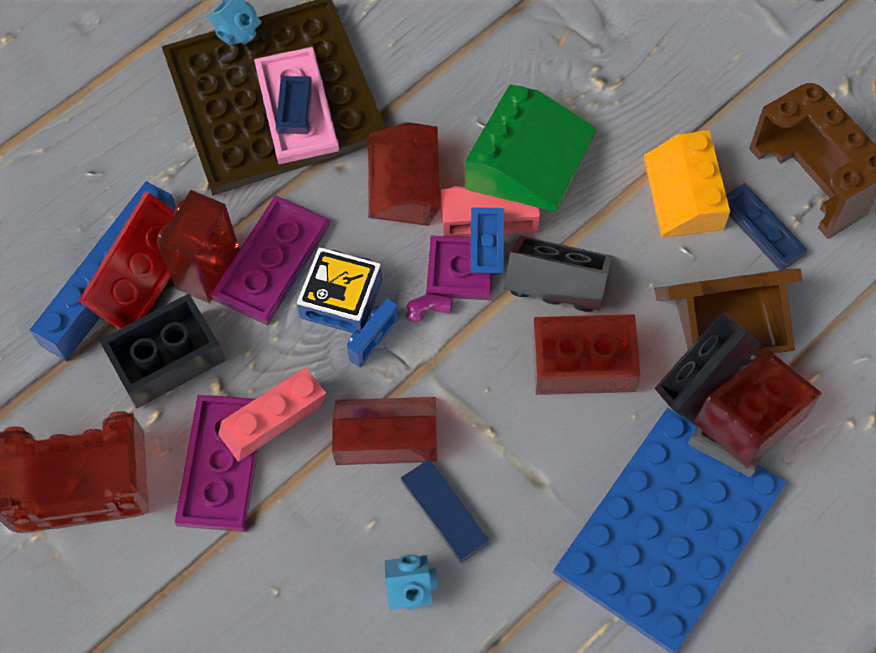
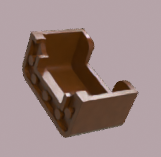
[749,83,876,239]

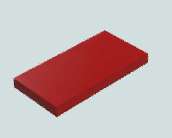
[78,192,198,329]

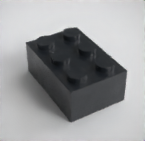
[99,293,226,408]

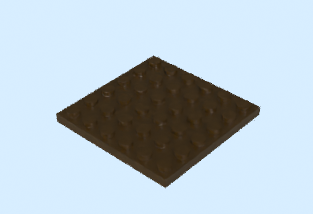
[161,0,389,196]

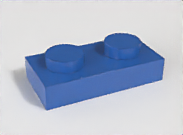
[470,207,504,274]
[347,298,399,368]

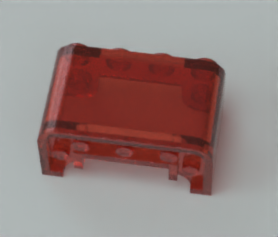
[0,411,149,533]

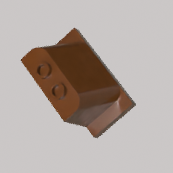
[654,268,802,363]

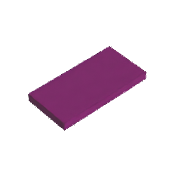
[211,195,331,326]
[175,394,258,532]

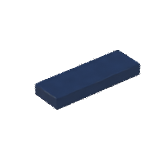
[726,183,807,270]
[400,459,489,563]

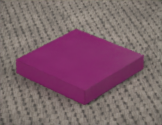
[426,235,492,300]

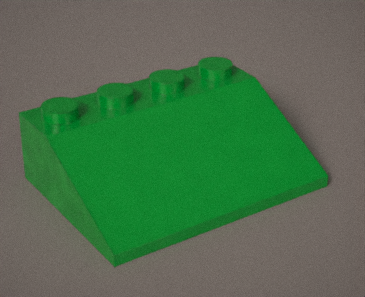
[465,84,596,212]

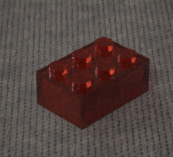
[157,190,240,304]
[532,314,641,395]
[694,349,822,469]

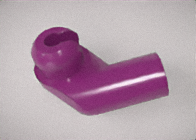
[406,294,453,322]

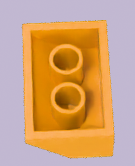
[643,130,730,238]

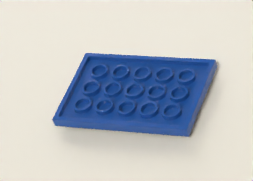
[553,407,786,653]

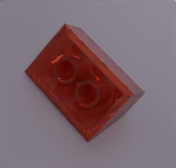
[368,122,440,226]
[332,397,438,465]

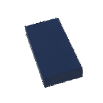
[276,76,313,134]

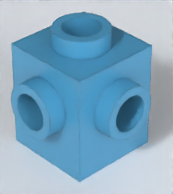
[207,0,262,45]
[384,554,438,610]

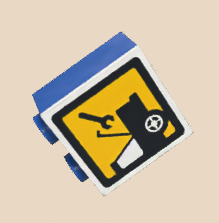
[297,247,382,333]

